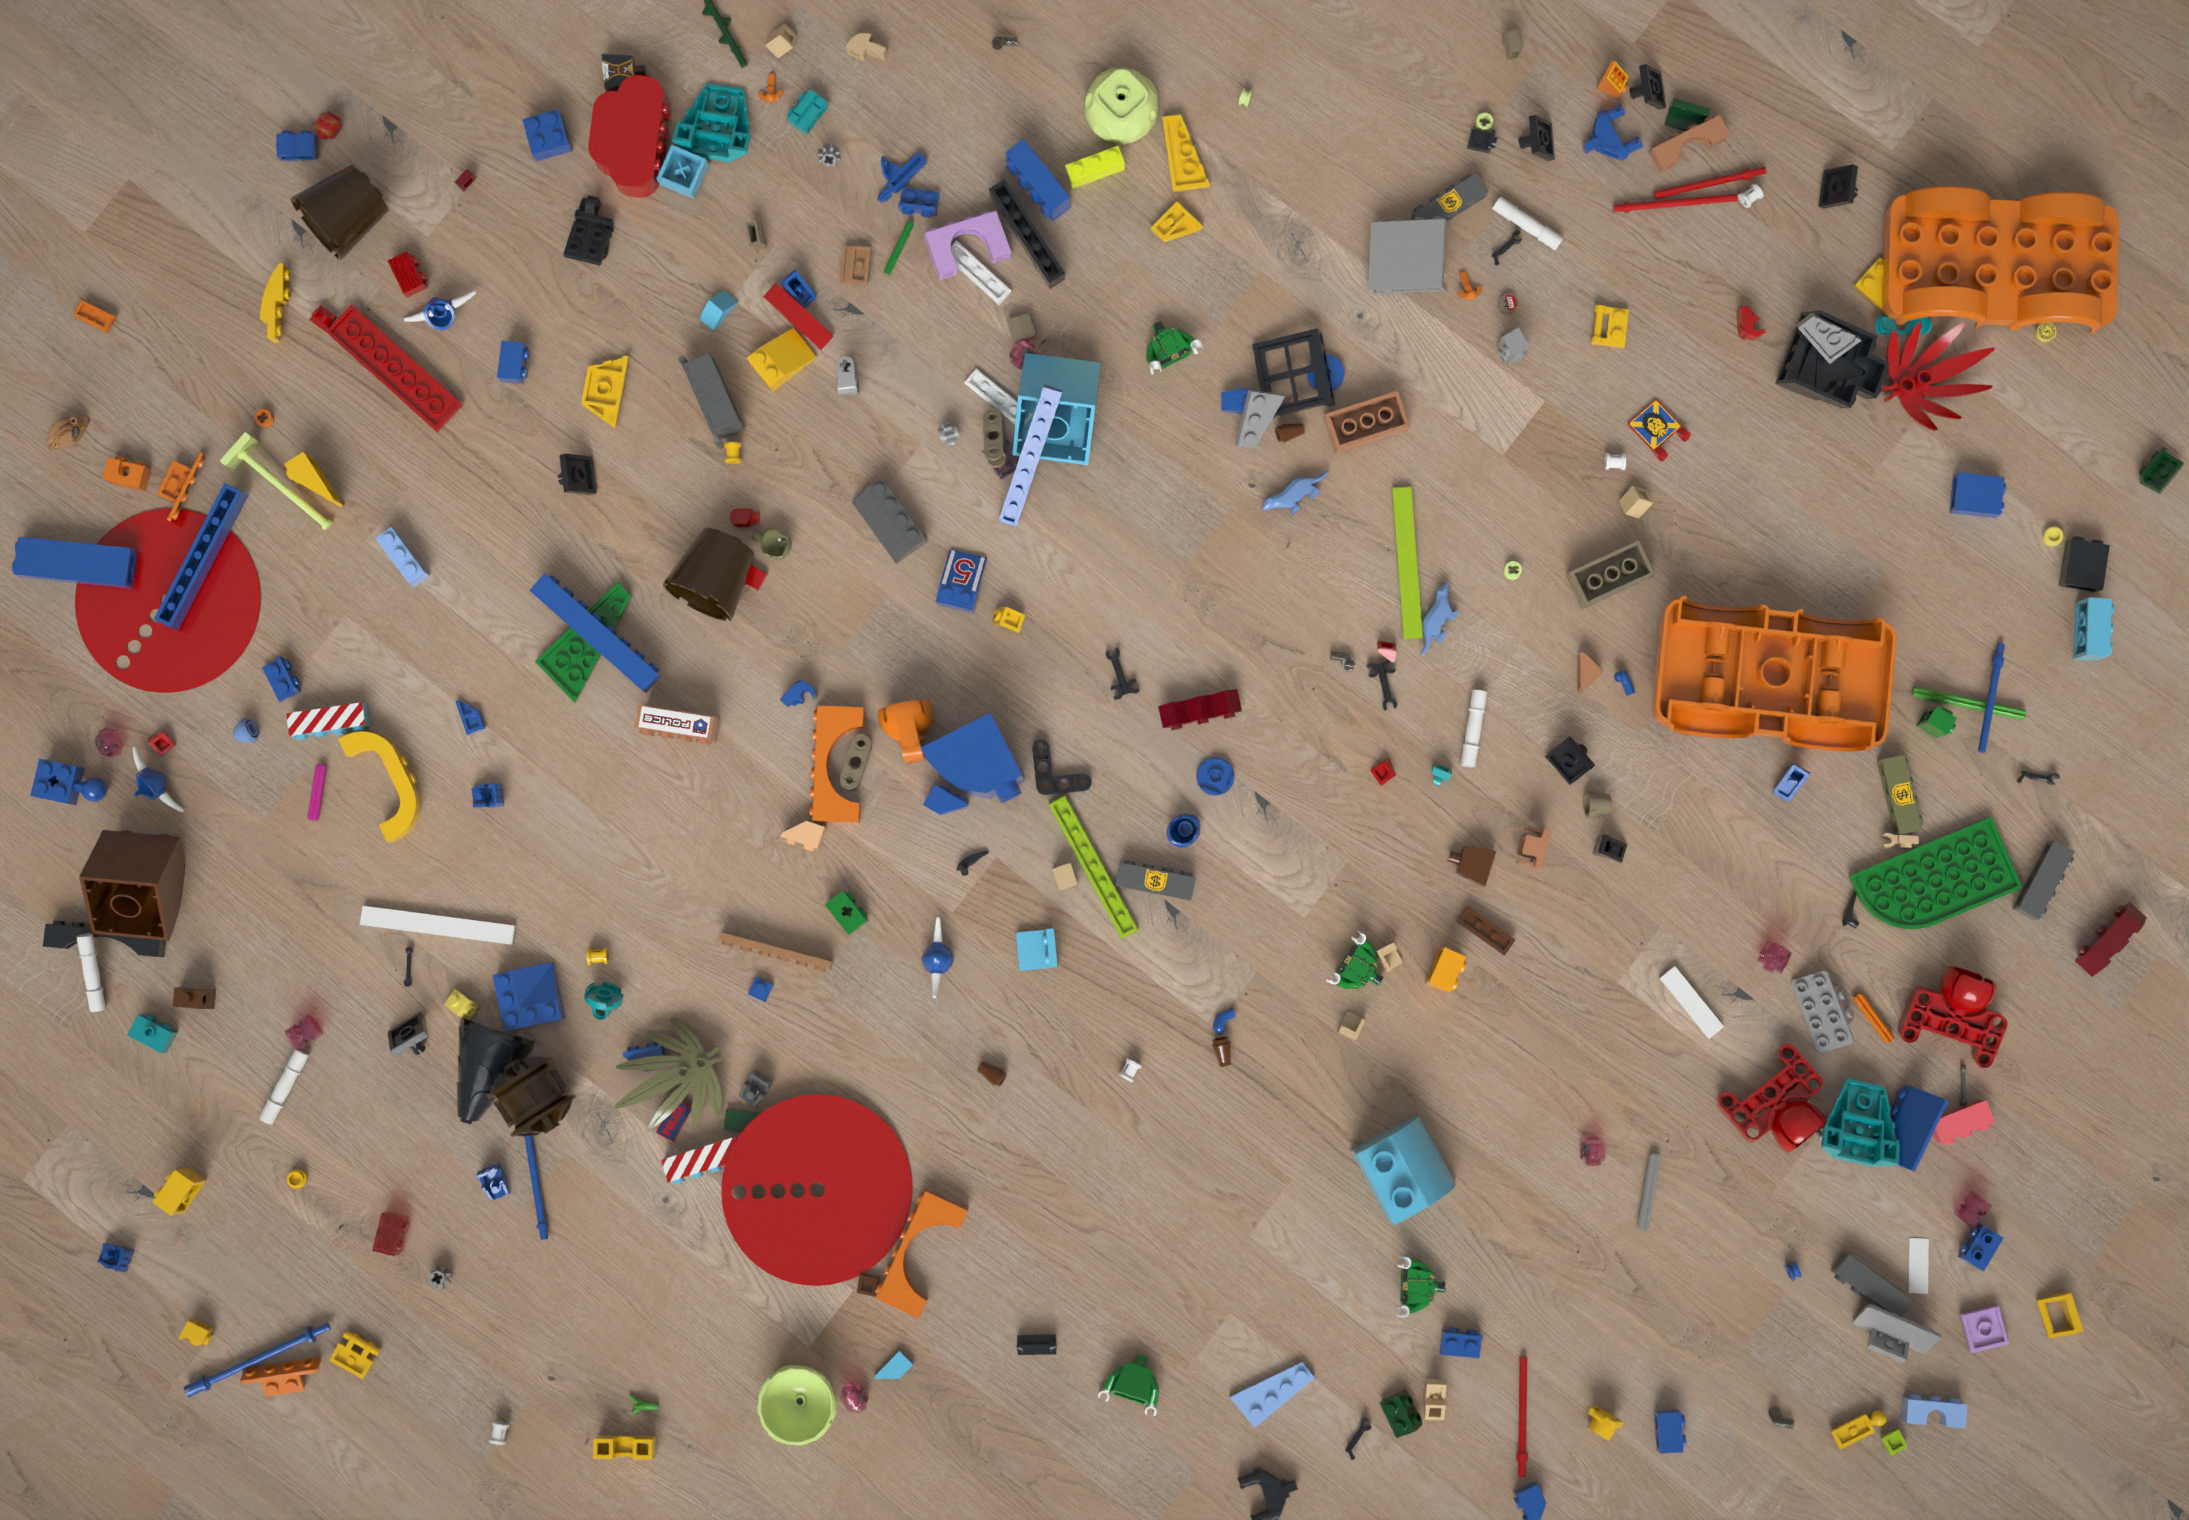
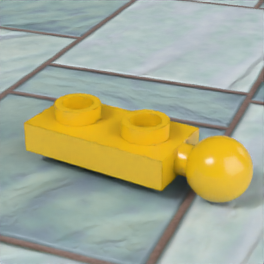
[1829,1410,1887,1450]

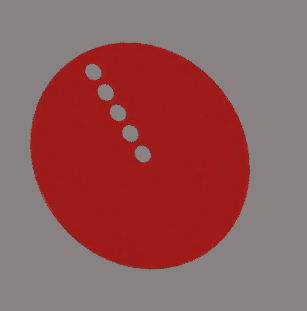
[75,508,261,693]
[721,1094,913,1286]

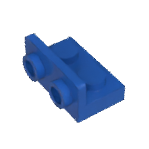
[898,187,940,218]
[262,656,301,702]
[1440,1327,1483,1359]

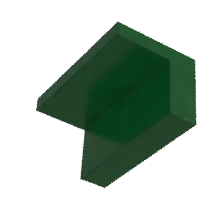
[1664,98,1710,131]

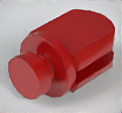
[729,508,760,527]

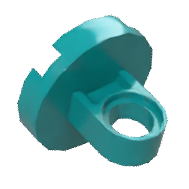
[584,982,624,1020]

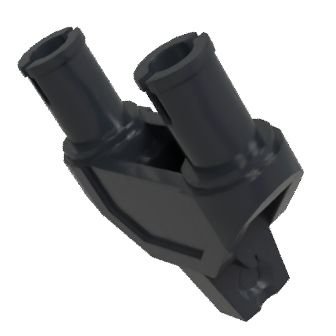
[1237,1467,1298,1520]

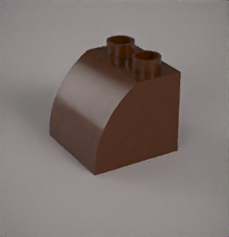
[79,830,185,941]

